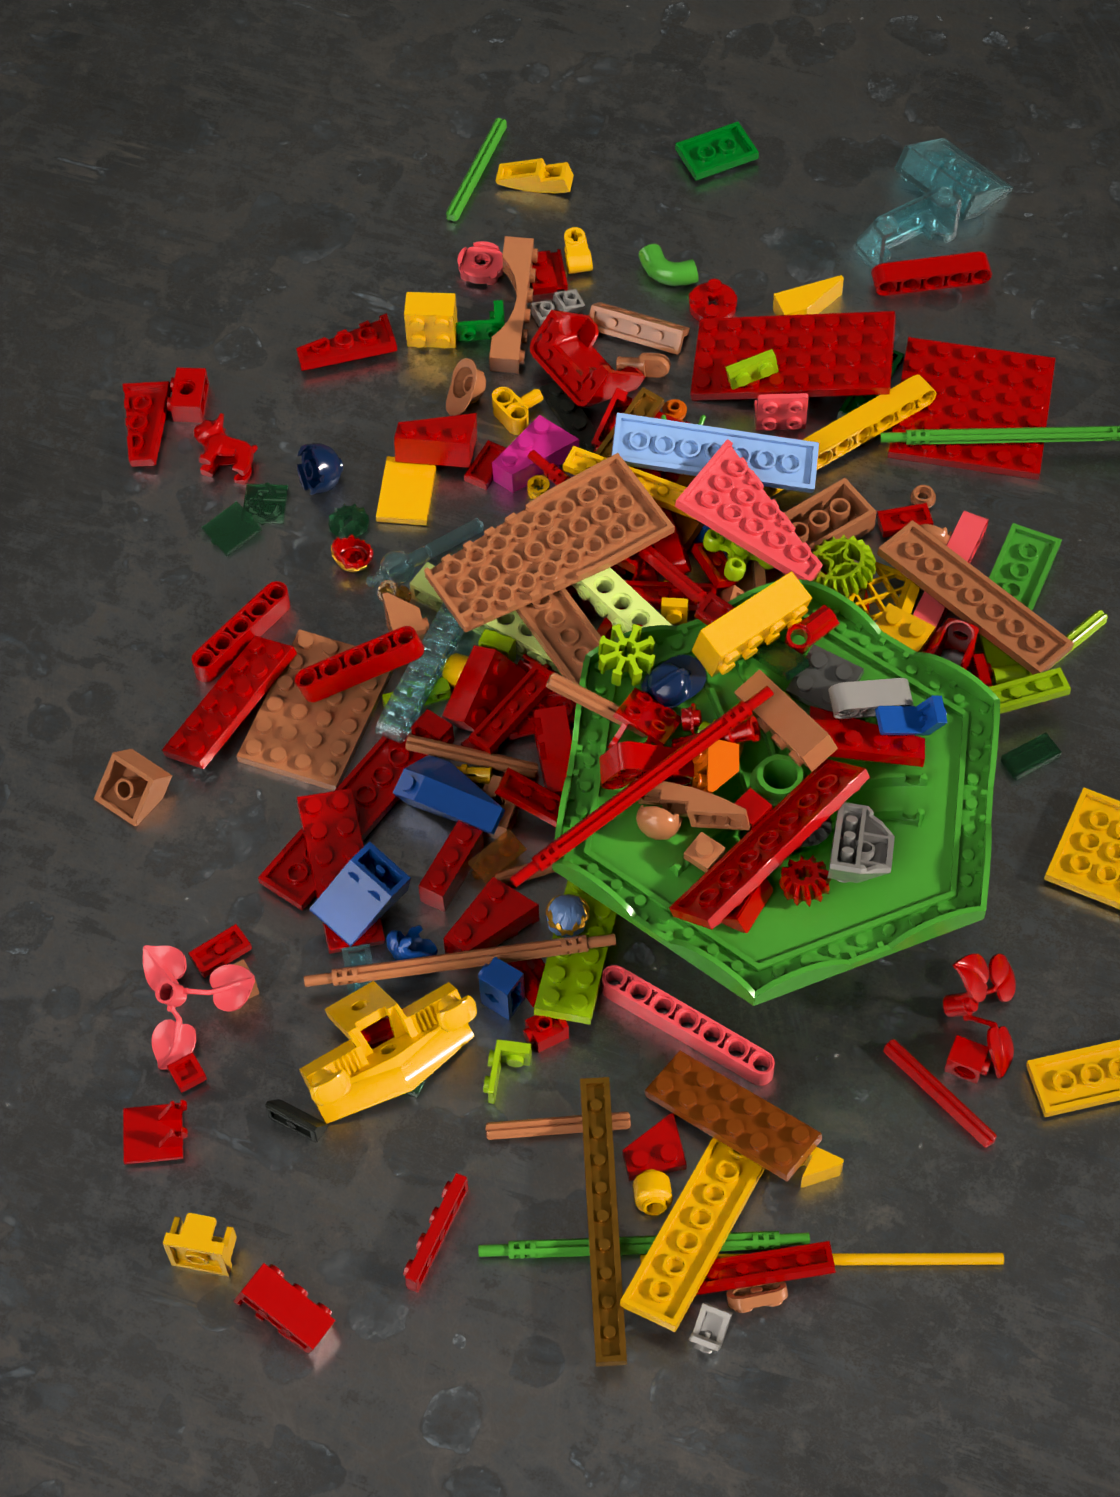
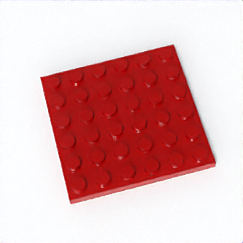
[888,337,1056,480]

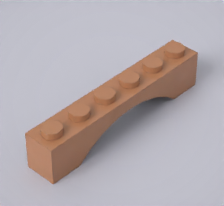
[489,236,538,374]

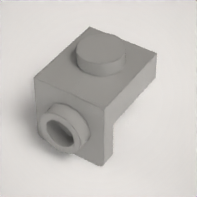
[689,1302,733,1354]

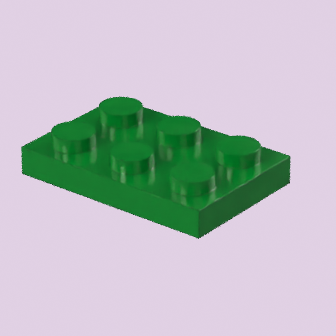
[675,122,759,181]

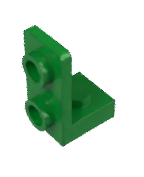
[456,300,505,341]

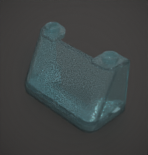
[855,187,962,270]

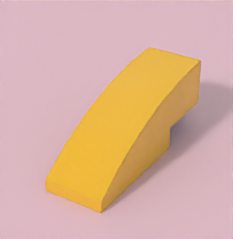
[495,158,574,193]

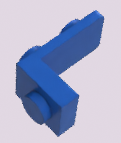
[875,695,948,735]

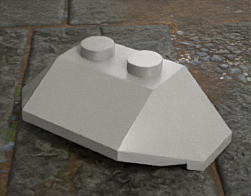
[828,802,895,883]

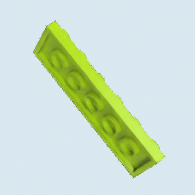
[534,880,617,1025]

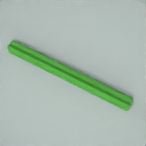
[446,118,507,222]

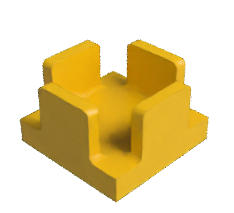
[163,1213,237,1276]

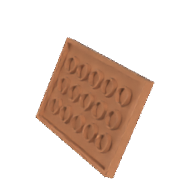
[237,629,394,791]

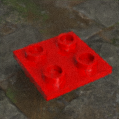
[608,688,682,749]
[123,1100,188,1165]

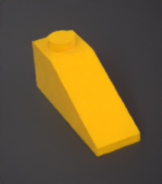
[773,275,844,316]

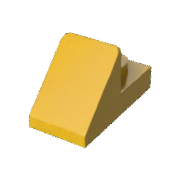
[801,1147,844,1188]

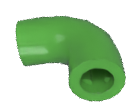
[638,244,698,287]

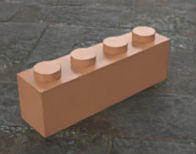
[734,669,838,772]

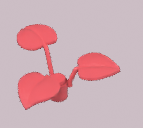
[143,945,255,1070]

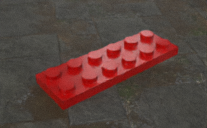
[162,636,297,769]
[296,788,385,954]

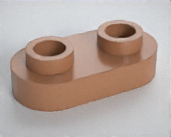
[726,1281,788,1313]

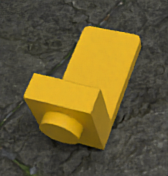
[661,579,688,625]

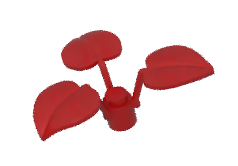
[943,954,1016,1079]

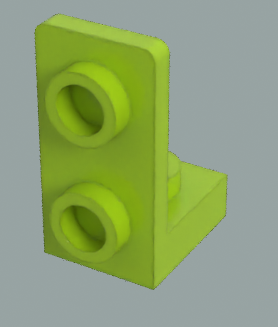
[483,1039,532,1104]

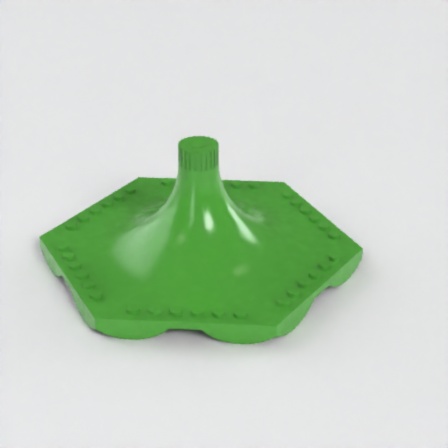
[552,579,1000,1006]

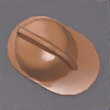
[446,358,486,416]

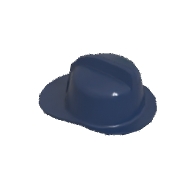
[641,655,706,709]

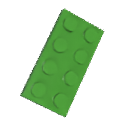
[989,523,1062,611]

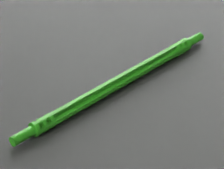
[880,426,1120,445]
[478,1231,810,1259]

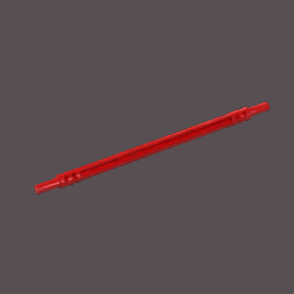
[527,450,708,607]
[509,686,774,887]

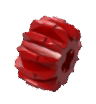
[779,855,831,907]

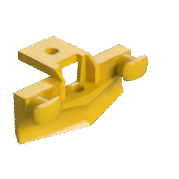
[299,981,477,1124]

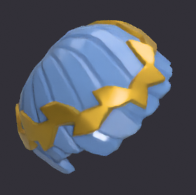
[545,894,590,937]

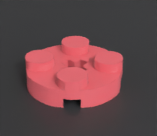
[458,241,504,285]

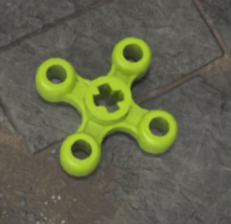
[703,529,774,582]

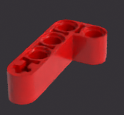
[599,741,694,790]

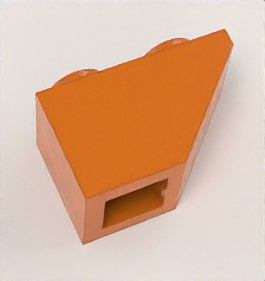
[692,740,739,794]

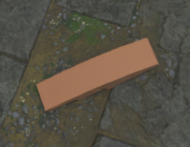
[635,778,750,830]

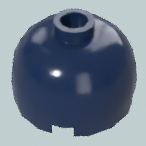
[297,443,343,495]

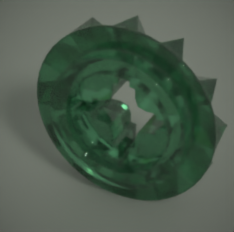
[328,503,369,538]

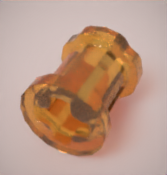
[377,580,411,603]

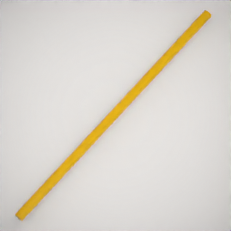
[640,1253,1004,1266]

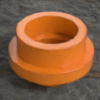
[662,399,687,421]

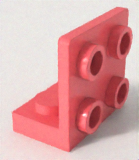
[754,393,809,431]

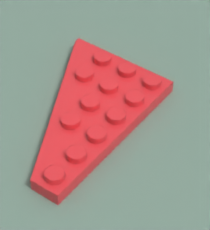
[675,439,823,581]

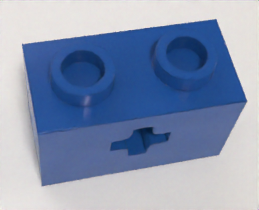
[478,957,525,1020]

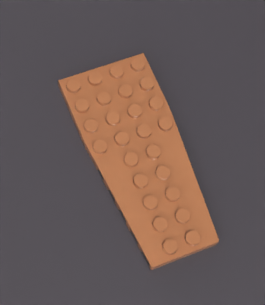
[424,453,675,632]

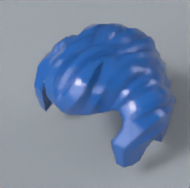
[386,925,438,960]

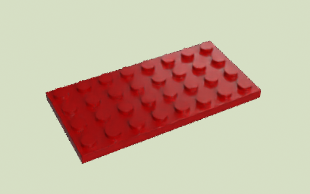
[690,311,896,401]

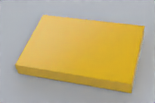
[376,456,437,526]

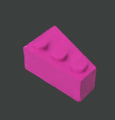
[492,415,579,493]

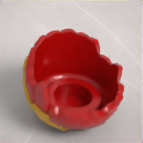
[331,534,373,573]

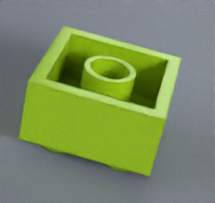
[478,629,516,662]

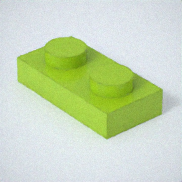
[726,349,779,390]

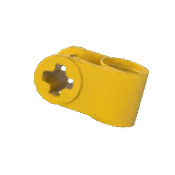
[564,227,593,274]

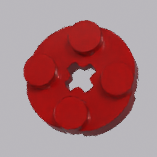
[689,279,737,322]

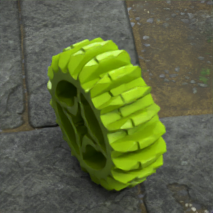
[812,534,876,598]

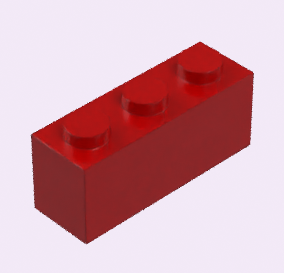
[418,820,484,912]

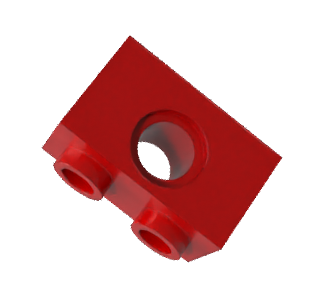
[167,367,209,423]

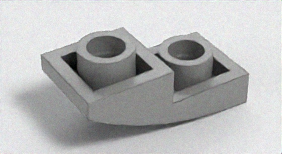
[529,289,585,327]

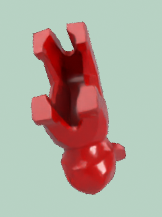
[194,413,258,485]

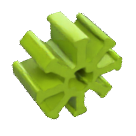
[598,624,655,686]

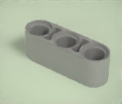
[828,678,914,719]

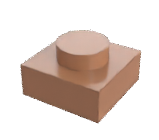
[684,832,725,873]

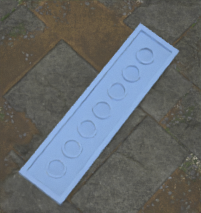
[611,413,819,493]

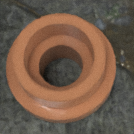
[910,485,936,508]

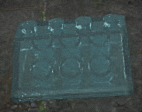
[894,138,1014,221]

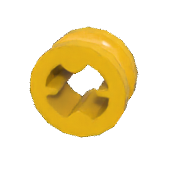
[527,475,550,500]

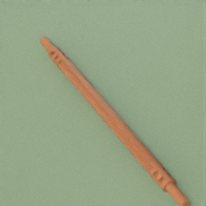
[304,934,617,987]

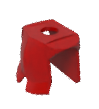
[924,618,979,671]

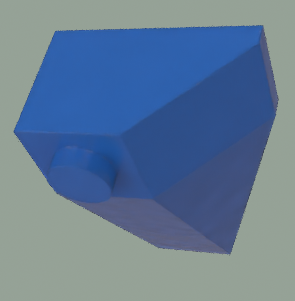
[393,755,505,835]

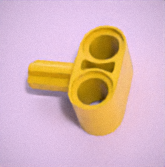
[492,387,544,435]

